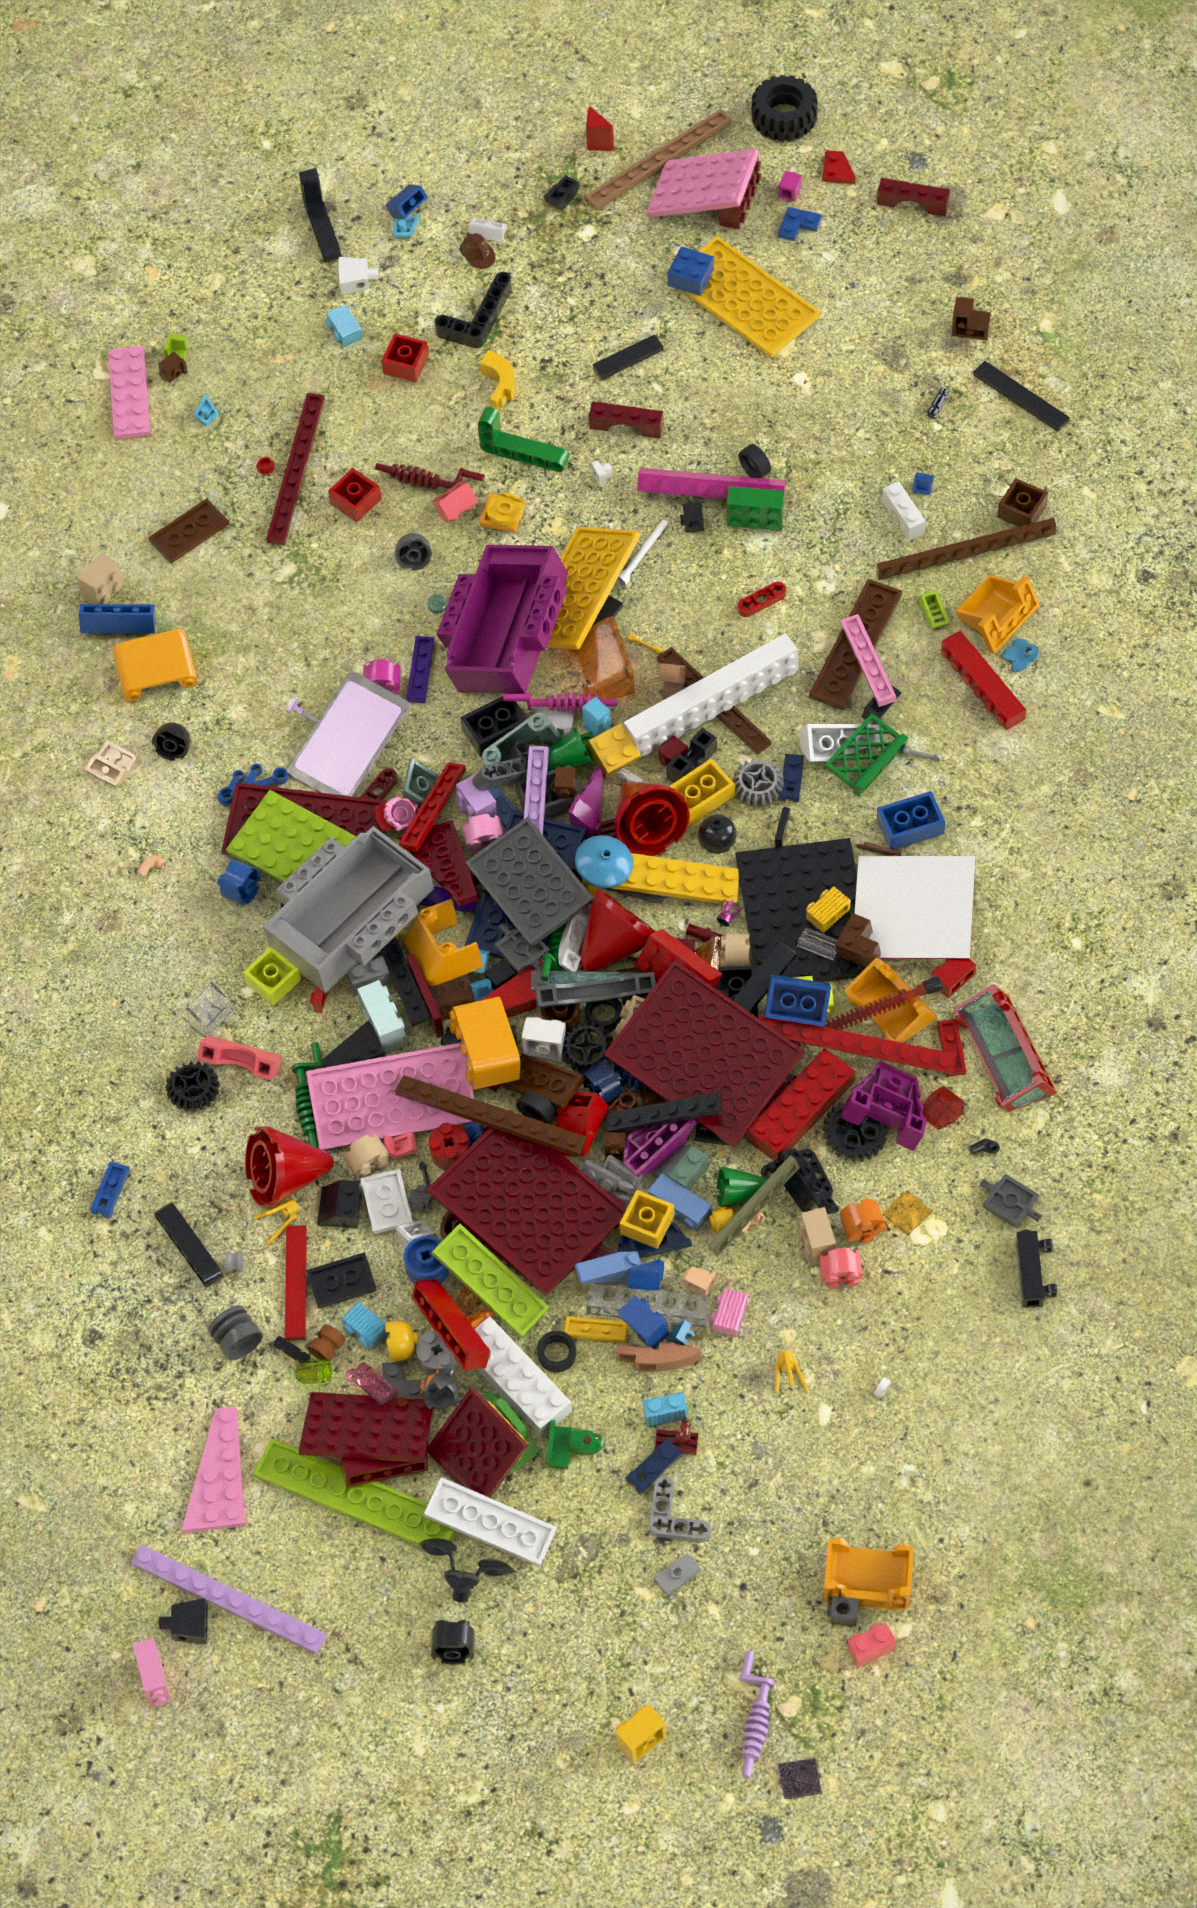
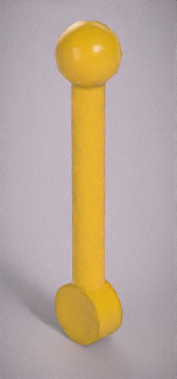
[628,634,663,654]

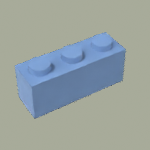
[648,1174,712,1232]

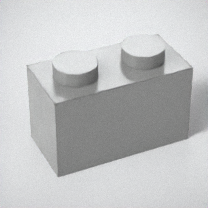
[347,956,391,996]

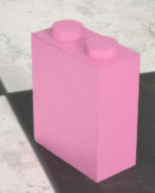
[133,1638,171,1706]

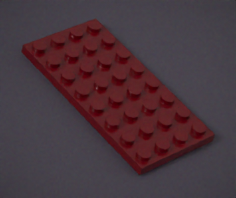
[221,782,386,856]

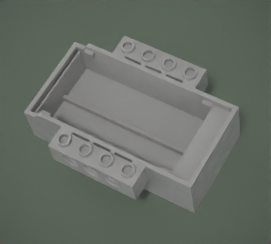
[263,826,434,993]

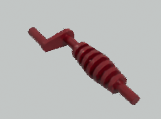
[375,463,485,489]

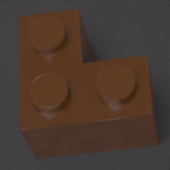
[952,297,991,341]
[835,913,881,967]

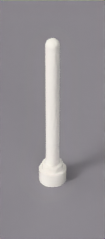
[615,520,668,587]

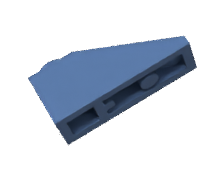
[575,1251,642,1284]

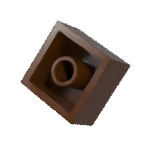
[997,478,1048,527]

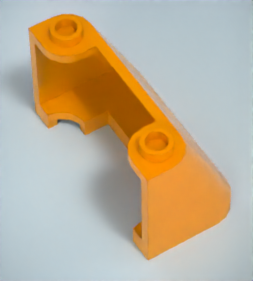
[112,629,198,702]
[843,957,938,1043]
[824,1538,914,1610]

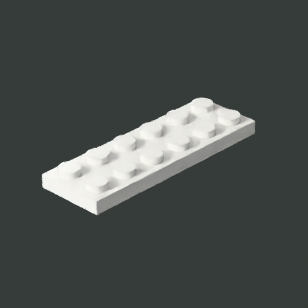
[423,1477,557,1567]

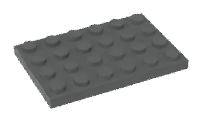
[465,817,593,947]

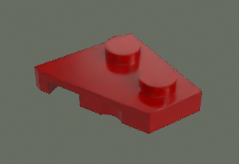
[822,150,856,184]

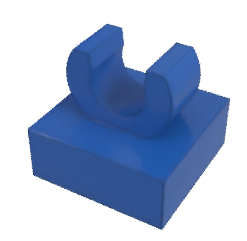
[912,472,934,495]

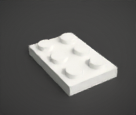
[360,1169,413,1234]

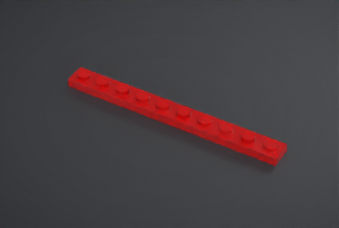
[759,1014,957,1074]

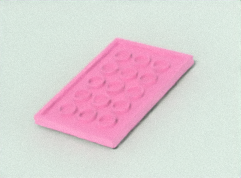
[646,148,759,218]

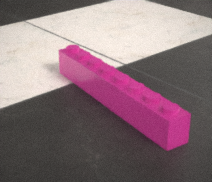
[637,468,787,500]

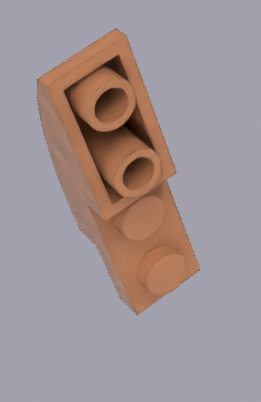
[616,1342,701,1372]

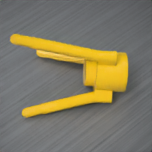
[253,1198,300,1245]
[774,1351,809,1394]

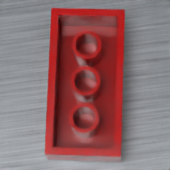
[635,929,722,988]

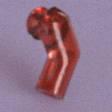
[676,1417,692,1443]

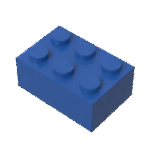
[876,791,945,850]
[764,974,831,1027]

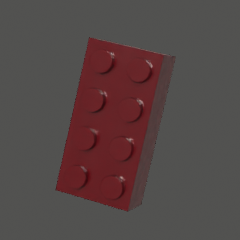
[719,150,761,230]

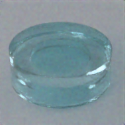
[427,594,446,613]

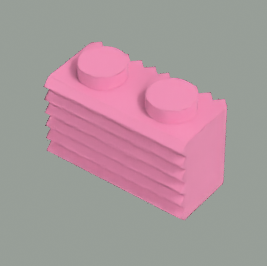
[710,1288,748,1337]

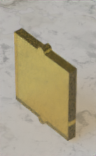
[883,1190,932,1236]

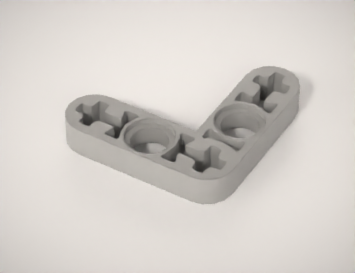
[649,1476,711,1542]

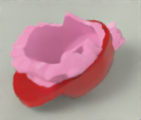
[374,796,418,831]

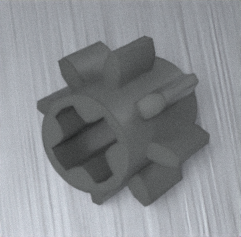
[409,1185,432,1211]

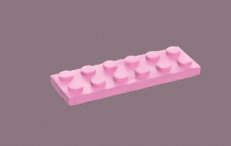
[108,346,151,440]

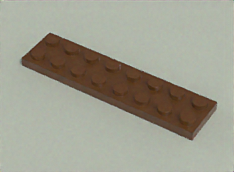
[809,579,902,710]

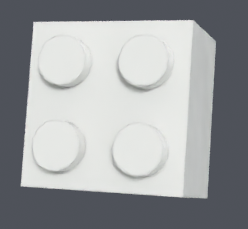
[521,1017,567,1062]

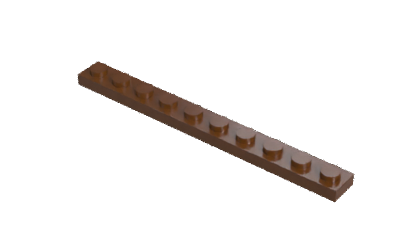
[876,518,1056,580]
[395,1075,586,1157]

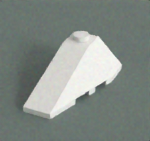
[799,724,880,762]

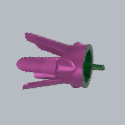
[716,899,742,927]

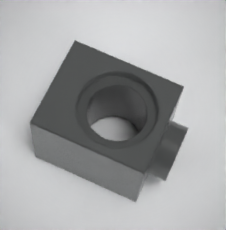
[827,1596,858,1626]

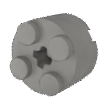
[416,1331,459,1376]

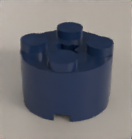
[582,1059,625,1105]

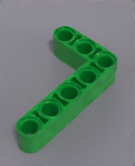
[478,407,570,472]

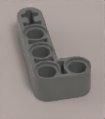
[472,740,529,791]

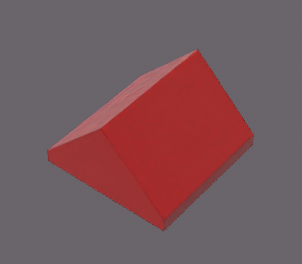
[586,106,614,151]

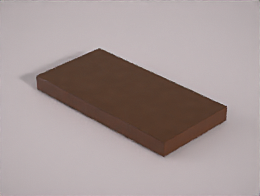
[148,498,229,564]
[501,1054,585,1110]

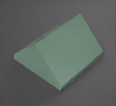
[402,759,440,808]

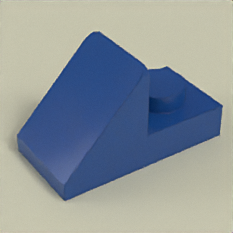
[627,1259,665,1291]

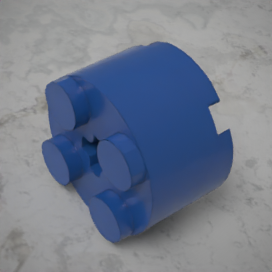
[217,860,261,905]

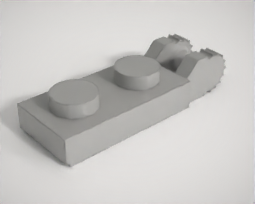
[581,1160,634,1203]

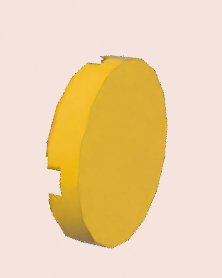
[487,493,524,527]

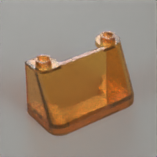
[569,616,635,699]

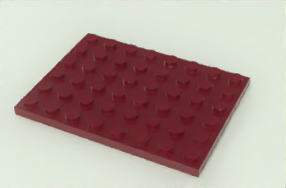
[604,960,805,1149]
[426,1109,626,1297]

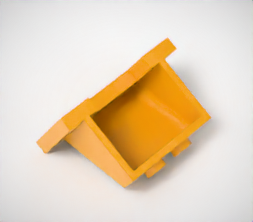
[956,574,1040,654]

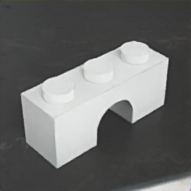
[882,481,926,541]

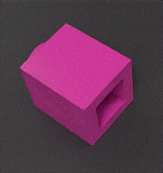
[778,170,802,202]

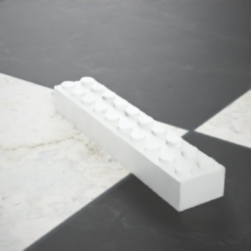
[624,633,799,757]

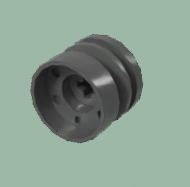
[208,1305,263,1361]

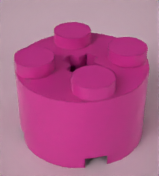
[363,659,401,695]

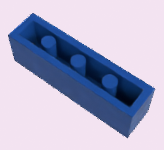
[78,604,157,634]

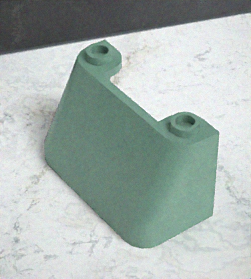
[482,713,562,765]

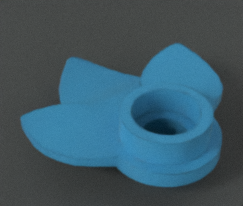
[1001,639,1039,672]

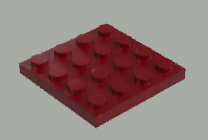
[427,1388,529,1498]

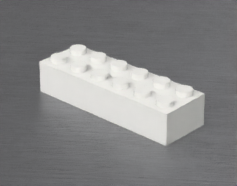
[475,1317,572,1437]

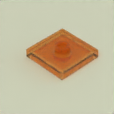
[695,935,721,970]

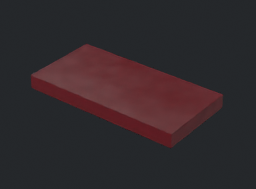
[407,953,444,1038]

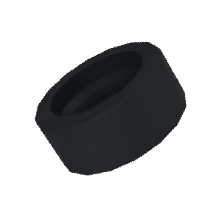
[738,444,771,478]
[585,999,622,1031]
[516,1090,556,1124]
[537,1331,577,1373]

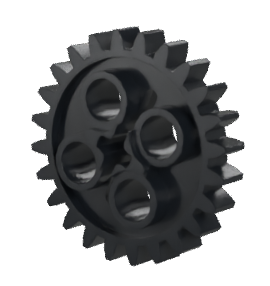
[822,1102,888,1162]

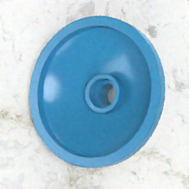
[575,836,633,888]

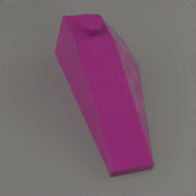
[568,766,605,839]

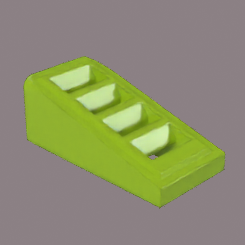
[918,590,950,630]

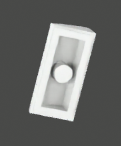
[468,218,507,242]

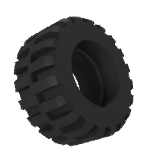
[751,75,818,142]

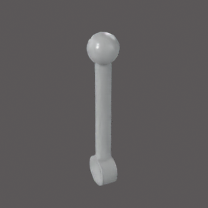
[902,747,941,761]

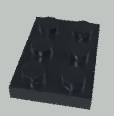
[306,1252,377,1309]

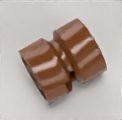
[307,1324,346,1364]

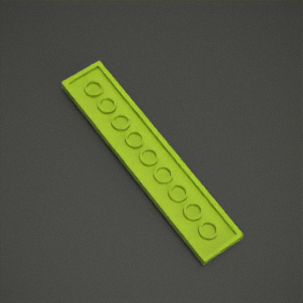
[253,1438,455,1547]

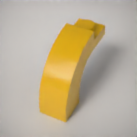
[480,350,516,411]

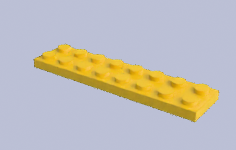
[582,853,739,906]

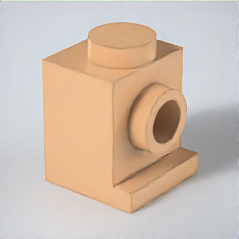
[683,1266,716,1298]

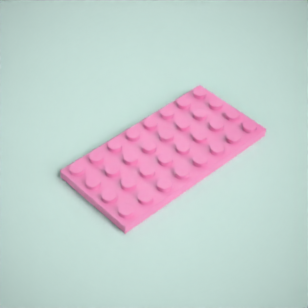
[306,1043,474,1150]

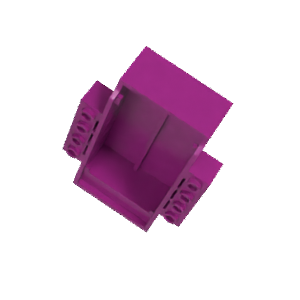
[437,545,568,694]

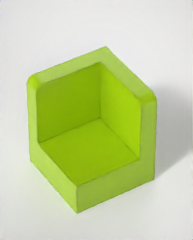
[163,333,189,359]

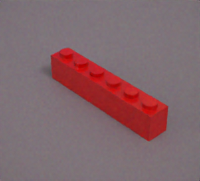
[940,630,1026,730]
[411,1279,491,1370]

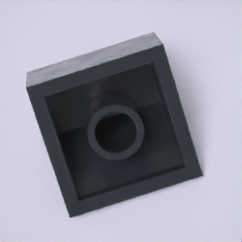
[317,1180,362,1228]

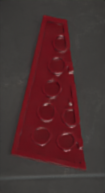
[398,820,478,906]

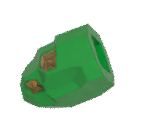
[569,1428,604,1455]

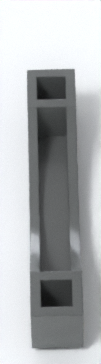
[534,972,656,1009]

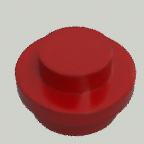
[256,457,275,475]

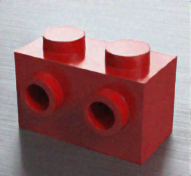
[931,959,977,999]

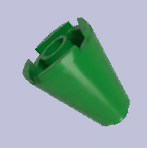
[547,728,592,772]
[717,1167,769,1207]

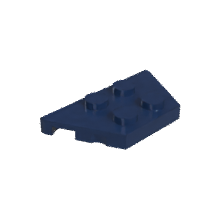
[617,1221,692,1258]

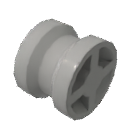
[225,1252,244,1272]

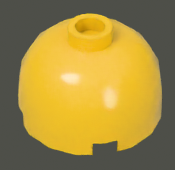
[386,1320,419,1363]

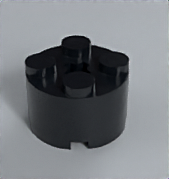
[431,1620,475,1665]

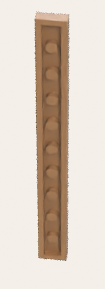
[585,109,732,211]

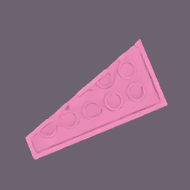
[181,1406,245,1533]

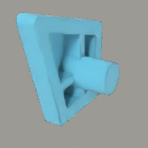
[394,215,420,238]
[194,395,219,426]

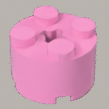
[462,814,503,855]

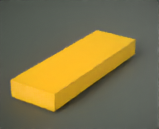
[564,1316,628,1343]

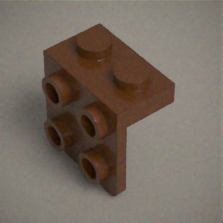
[428,974,476,1021]

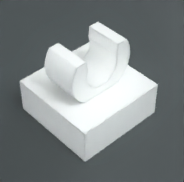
[592,461,612,487]

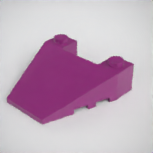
[841,1061,927,1151]

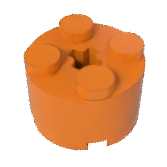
[840,1199,887,1244]

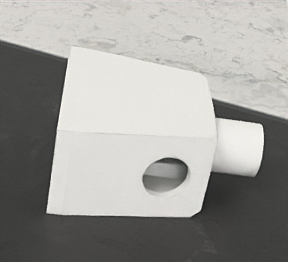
[339,257,379,295]

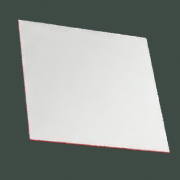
[855,856,976,959]

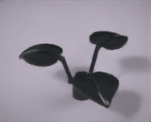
[419,1538,515,1603]

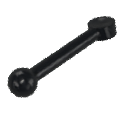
[419,1162,430,1188]

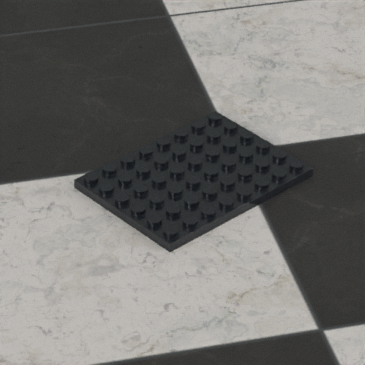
[735,838,866,982]

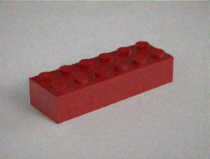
[747,1048,855,1161]

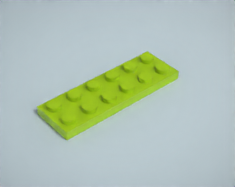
[431,1224,550,1338]

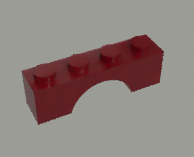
[877,177,950,217]
[588,401,664,439]

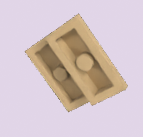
[85,740,140,787]

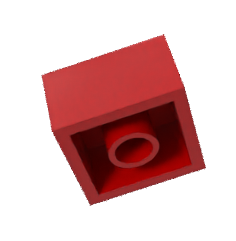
[381,333,429,382]
[328,467,382,522]

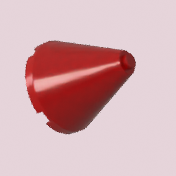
[614,781,690,856]
[579,889,656,975]
[245,1126,334,1207]

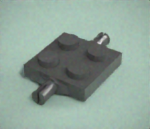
[495,923,550,974]
[980,1174,1042,1228]

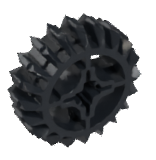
[562,1020,613,1073]
[165,1060,220,1113]

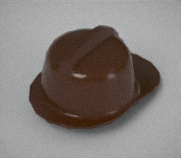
[460,232,496,269]

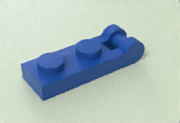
[90,1161,130,1218]

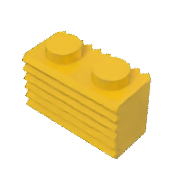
[806,886,851,933]

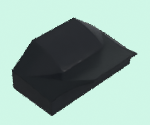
[543,175,580,209]

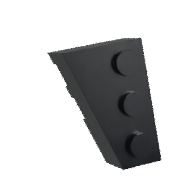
[322,1020,386,1068]

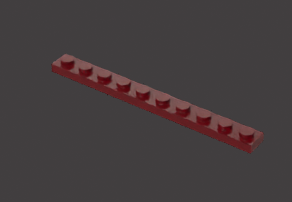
[266,393,325,545]

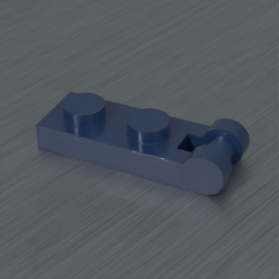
[780,754,804,802]
[625,1438,682,1494]

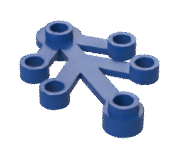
[218,763,288,806]

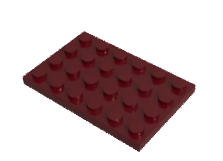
[299,1392,434,1463]

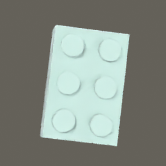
[357,980,406,1054]

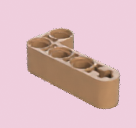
[659,663,686,699]

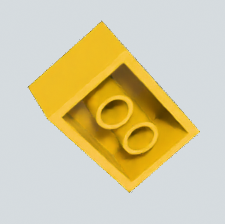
[669,759,735,827]

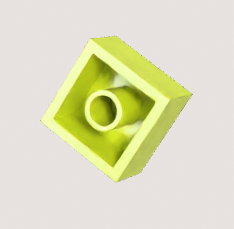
[243,947,301,1006]

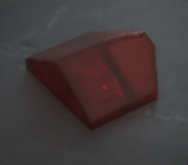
[922,1085,964,1130]

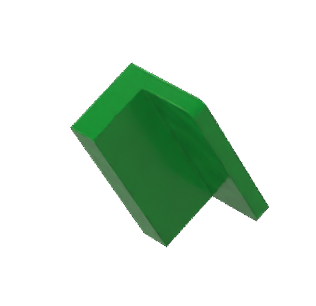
[546,1420,572,1469]

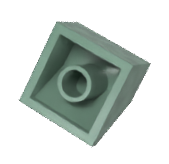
[653,1145,709,1191]

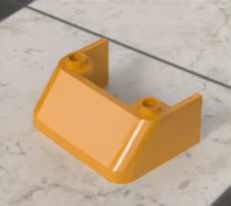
[404,899,483,986]

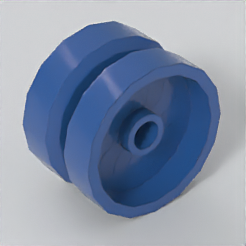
[403,1235,450,1284]

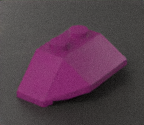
[623,1119,696,1177]

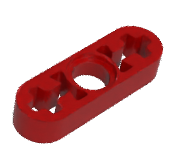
[738,582,786,617]

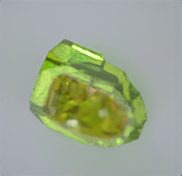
[294,1360,332,1384]

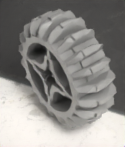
[732,758,784,808]

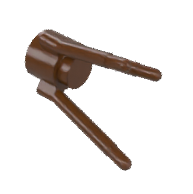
[856,842,901,856]

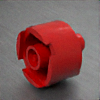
[428,1122,470,1170]

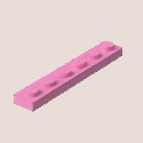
[840,614,897,707]

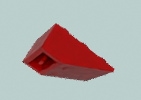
[556,1092,609,1157]

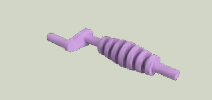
[739,1651,775,1778]

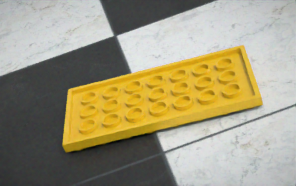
[681,236,821,358]
[547,527,641,650]

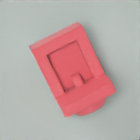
[383,1132,417,1160]

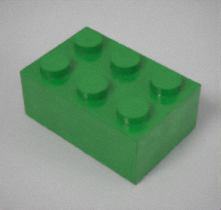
[727,486,784,531]

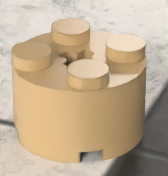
[721,933,749,967]
[343,1133,390,1178]

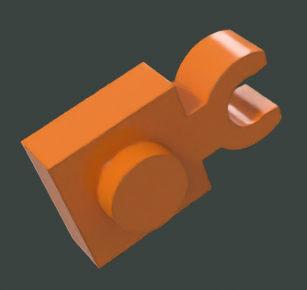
[466,1308,494,1329]

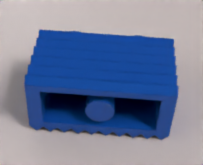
[386,184,428,219]

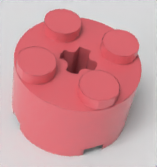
[819,1248,863,1288]

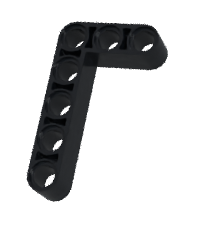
[299,168,342,262]
[434,272,512,348]

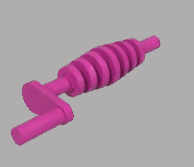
[503,692,617,713]

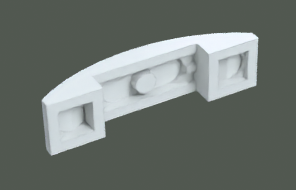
[558,905,591,975]

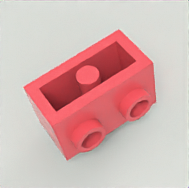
[432,482,478,522]
[847,1623,896,1668]

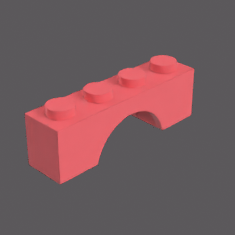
[197,1035,282,1080]

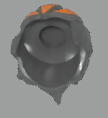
[420,1369,462,1410]

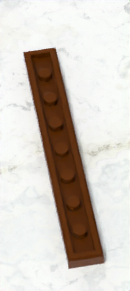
[657,647,772,755]

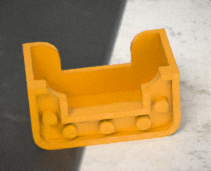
[449,996,520,1090]

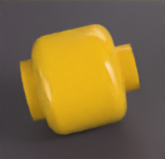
[709,1206,738,1234]

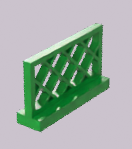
[824,713,909,797]

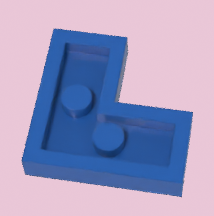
[778,207,822,241]

